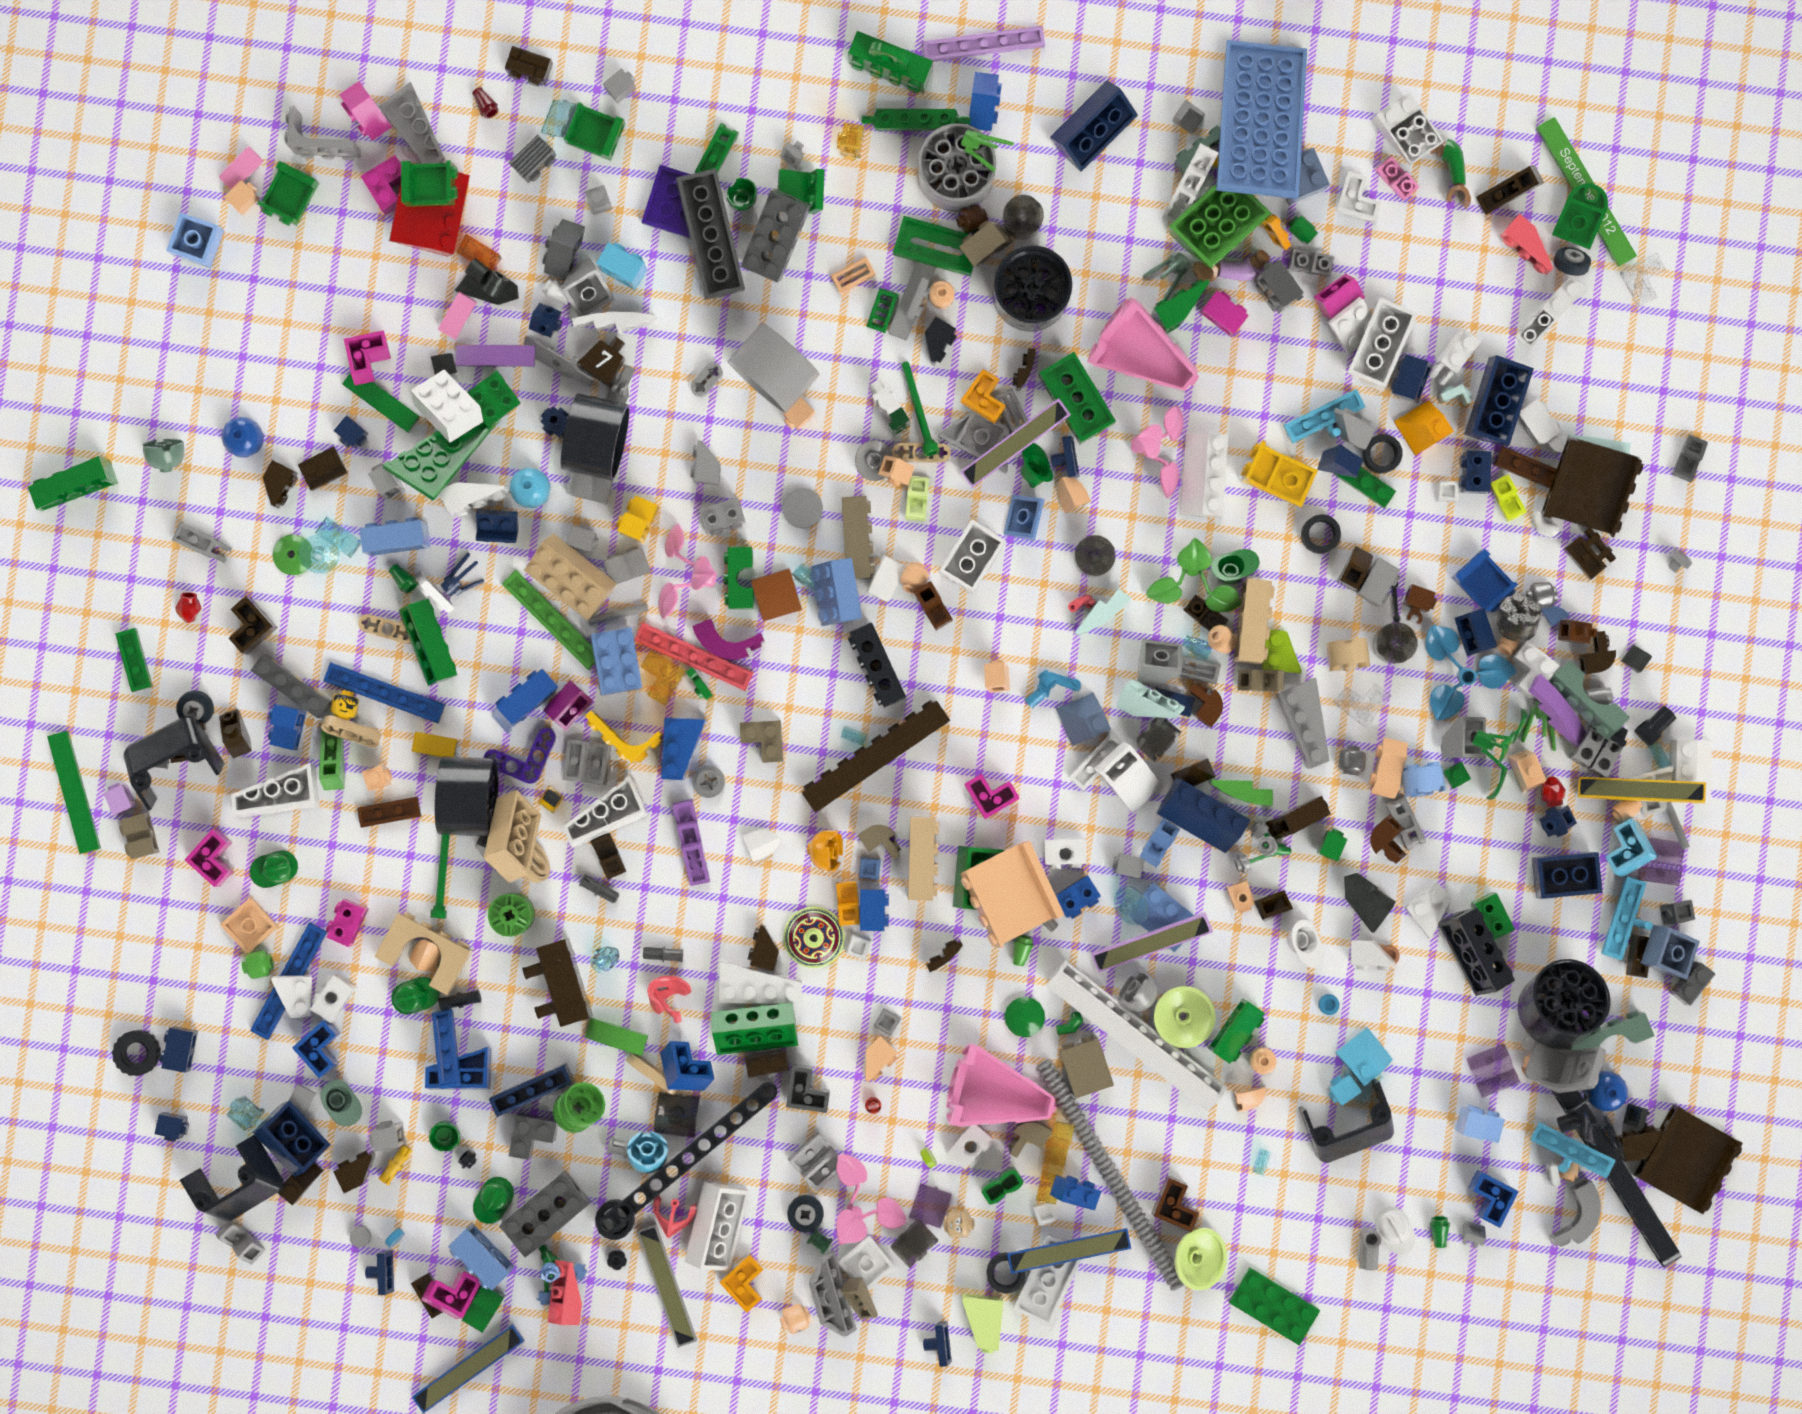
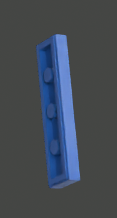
[432,1009,461,1089]

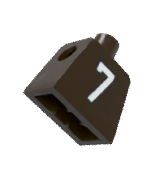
[577,336,625,388]

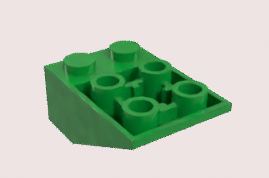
[1151,279,1210,334]

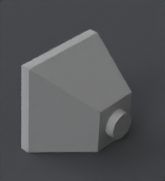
[561,257,614,317]
[1137,639,1182,687]
[1441,716,1486,758]

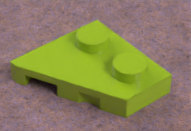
[1261,629,1302,674]

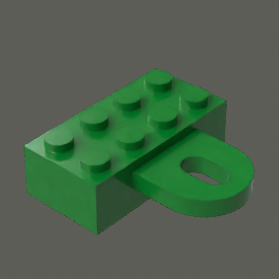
[848,31,933,94]

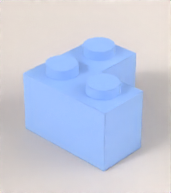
[1455,1104,1505,1143]

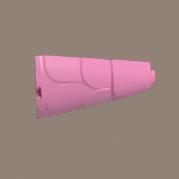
[1087,297,1199,391]
[946,1044,1056,1127]

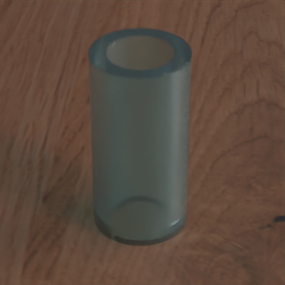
[840,726,867,745]
[1648,742,1671,769]
[1252,1148,1271,1176]

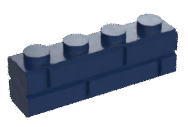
[489,1063,575,1117]

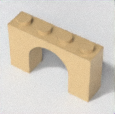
[374,911,473,995]

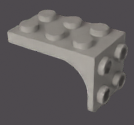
[284,106,361,161]
[1525,1041,1606,1093]

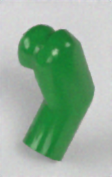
[1056,1012,1083,1035]

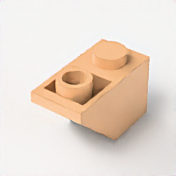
[865,1034,898,1082]

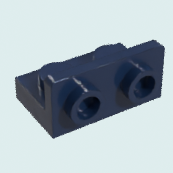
[475,509,519,543]

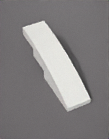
[1162,143,1218,223]
[572,312,658,334]

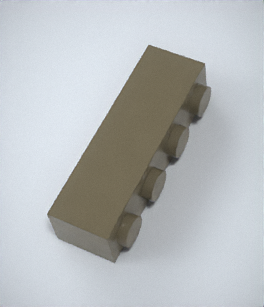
[842,496,875,580]

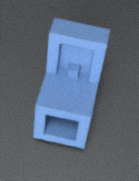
[1139,818,1180,868]

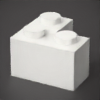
[1510,641,1560,699]

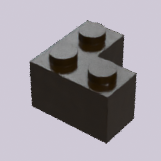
[229,596,278,655]

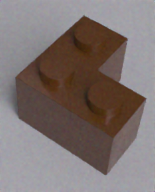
[1151,1175,1199,1232]

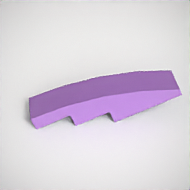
[455,345,536,368]
[1528,674,1586,747]
[672,799,710,886]

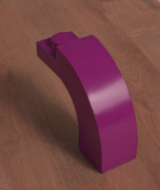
[692,619,765,660]

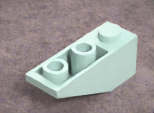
[1117,679,1185,718]

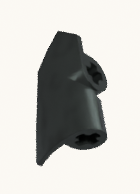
[455,258,519,305]
[1344,873,1396,933]

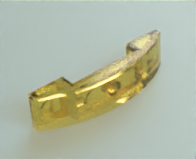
[1036,1121,1075,1205]

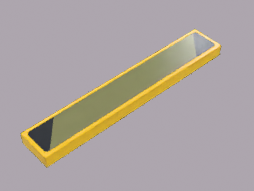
[1578,777,1706,804]

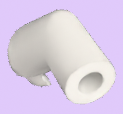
[1531,513,1560,537]

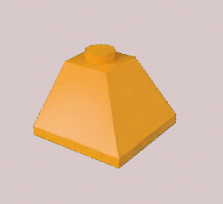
[1394,400,1454,456]

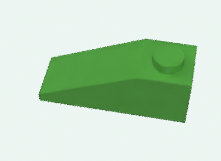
[319,729,345,791]

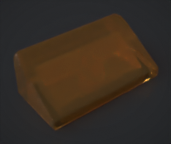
[457,234,502,270]

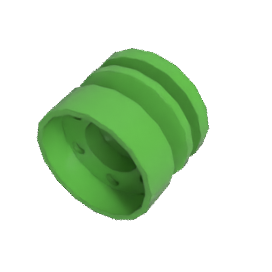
[488,892,535,937]
[552,1082,606,1133]

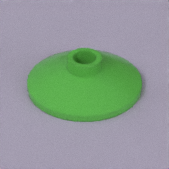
[273,535,314,575]

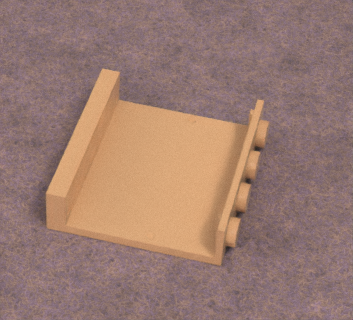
[960,841,1064,948]

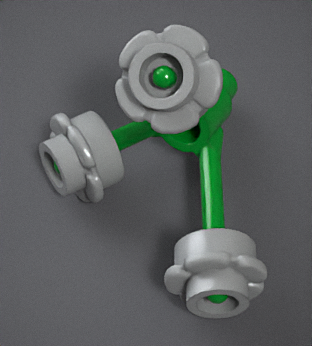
[1234,821,1292,874]

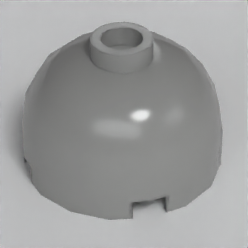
[1118,970,1158,1012]

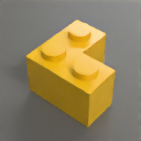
[616,495,659,544]

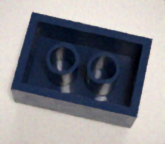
[1532,851,1603,899]
[252,1100,331,1177]

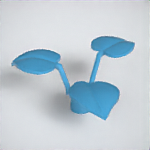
[1425,625,1517,721]

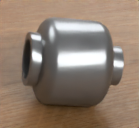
[1526,582,1558,609]
[1338,745,1366,775]

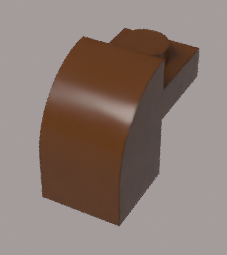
[913,581,953,631]
[1187,683,1223,728]
[1370,814,1407,864]

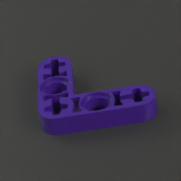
[483,728,557,784]

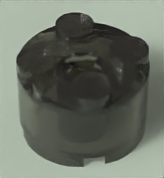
[1002,195,1044,240]
[1073,535,1116,578]
[1496,592,1542,641]
[1373,622,1418,664]
[1136,717,1182,762]
[890,1219,939,1268]

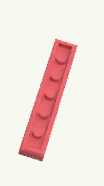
[634,622,754,691]

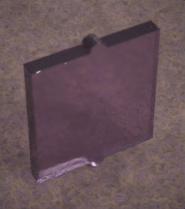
[909,1183,952,1228]

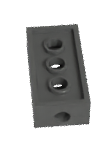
[740,188,812,283]
[499,1170,591,1258]

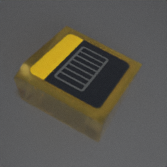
[538,786,566,814]

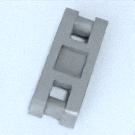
[1385,794,1426,851]

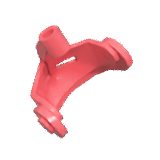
[647,976,691,1023]
[653,1195,697,1238]

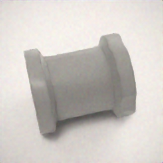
[607,1136,630,1159]

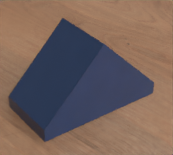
[1317,444,1363,478]

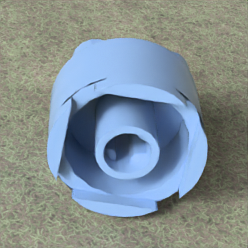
[1402,761,1446,797]

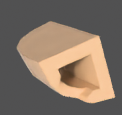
[1058,476,1091,513]
[409,939,441,972]
[1234,1086,1266,1112]

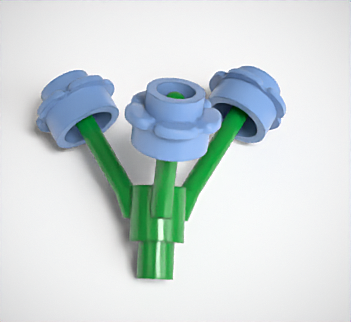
[536,1245,587,1305]

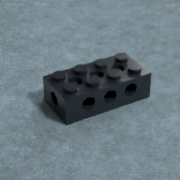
[848,622,906,708]
[1438,907,1515,996]

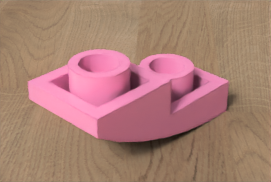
[219,146,264,189]
[1375,156,1419,201]
[438,292,477,340]

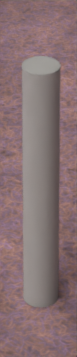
[588,603,649,625]
[1666,802,1690,850]

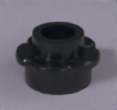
[458,1150,477,1169]
[607,1250,627,1270]

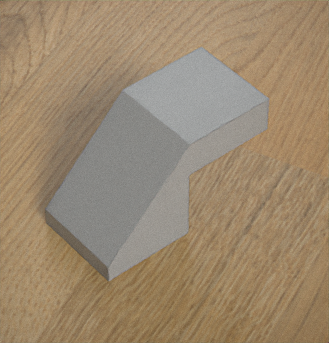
[216,1220,265,1265]

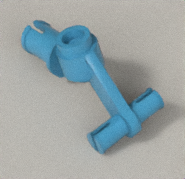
[1024,669,1081,709]

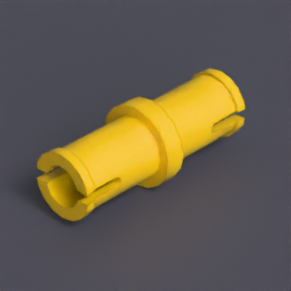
[378,1144,413,1186]

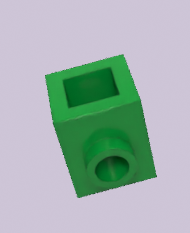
[1316,829,1348,861]

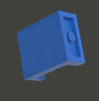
[1451,549,1518,613]

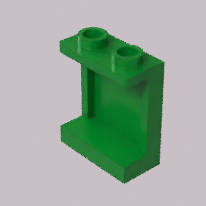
[562,102,626,161]
[401,160,458,206]
[257,161,320,226]

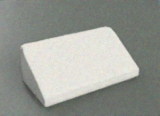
[866,555,906,602]

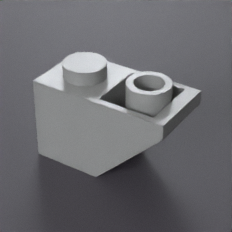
[1334,407,1377,450]
[690,440,721,486]

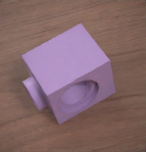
[103,783,137,816]

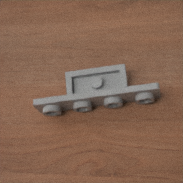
[888,262,936,340]

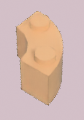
[1368,738,1408,799]

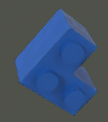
[968,72,1002,131]
[268,704,307,751]
[292,1020,341,1079]
[660,1041,715,1091]
[1468,1169,1519,1228]

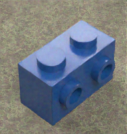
[1055,875,1101,919]
[860,889,889,931]
[1049,1175,1102,1211]

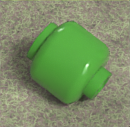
[242,950,274,979]

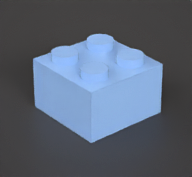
[166,212,224,269]

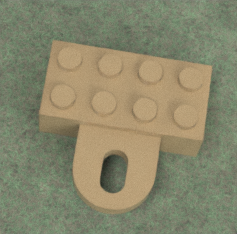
[483,790,550,883]

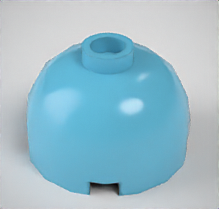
[510,467,551,508]
[627,1131,668,1174]

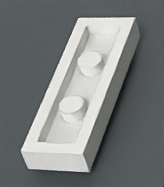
[1068,733,1121,792]

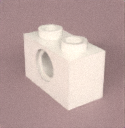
[1044,839,1086,869]
[310,974,357,1023]
[946,1125,992,1170]

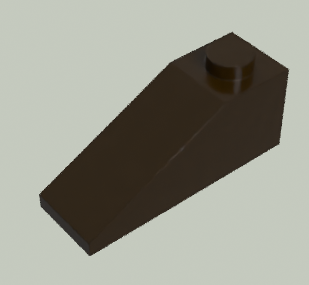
[1476,165,1544,215]

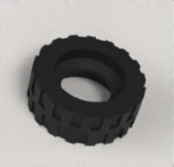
[112,1030,161,1076]

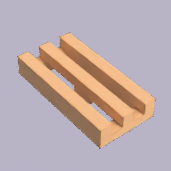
[831,257,876,294]

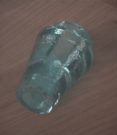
[792,563,815,592]
[1182,635,1213,660]

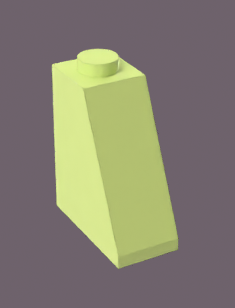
[962,1293,1004,1353]

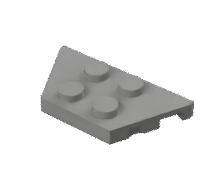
[937,410,1009,474]

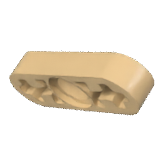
[892,443,951,463]
[358,614,411,644]
[321,715,381,748]
[626,1053,677,1095]

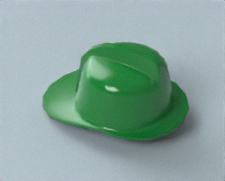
[1020,443,1054,488]
[1211,549,1260,585]
[249,850,298,888]
[391,977,440,1015]
[473,1177,514,1224]

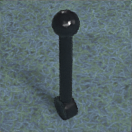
[1391,582,1401,622]

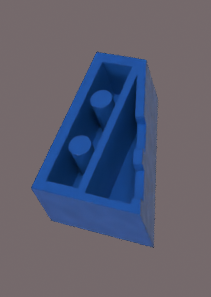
[492,669,558,734]
[661,718,707,780]
[425,1047,491,1090]

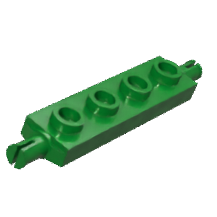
[862,109,971,131]

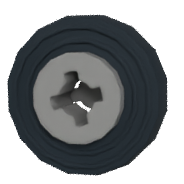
[1553,247,1591,276]
[176,690,214,724]
[787,1195,824,1232]

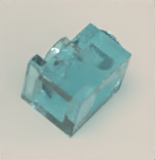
[226,1096,265,1131]

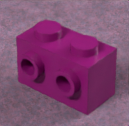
[543,680,593,731]

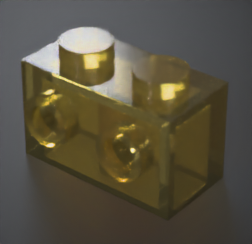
[837,122,864,161]

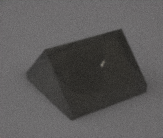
[654,1091,700,1137]

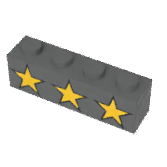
[250,654,332,719]

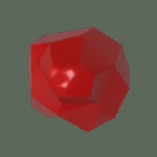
[175,592,202,623]
[1541,776,1566,807]

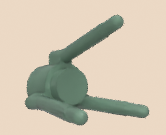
[1143,252,1190,300]

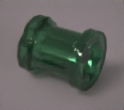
[806,1228,833,1255]

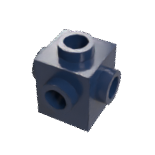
[528,302,563,338]
[540,406,569,439]
[1539,805,1577,837]

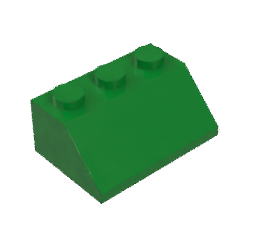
[953,846,1005,910]
[1208,998,1265,1064]

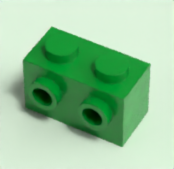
[1471,892,1515,940]

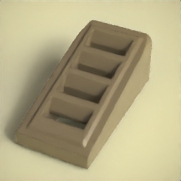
[841,1278,878,1319]

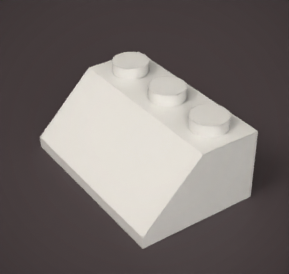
[1670,740,1712,802]

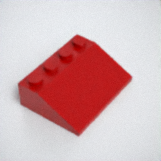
[389,162,470,257]

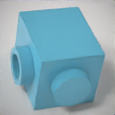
[1328,1073,1362,1106]

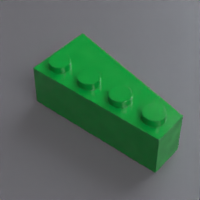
[27,456,118,511]

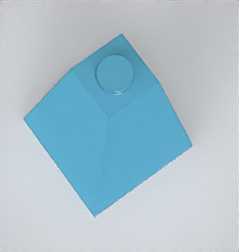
[1335,1027,1393,1086]

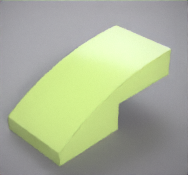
[905,476,929,521]

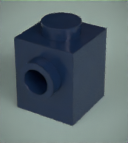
[333,415,369,449]
[154,1112,189,1142]

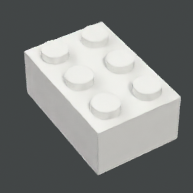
[411,370,483,442]
[938,520,1006,594]

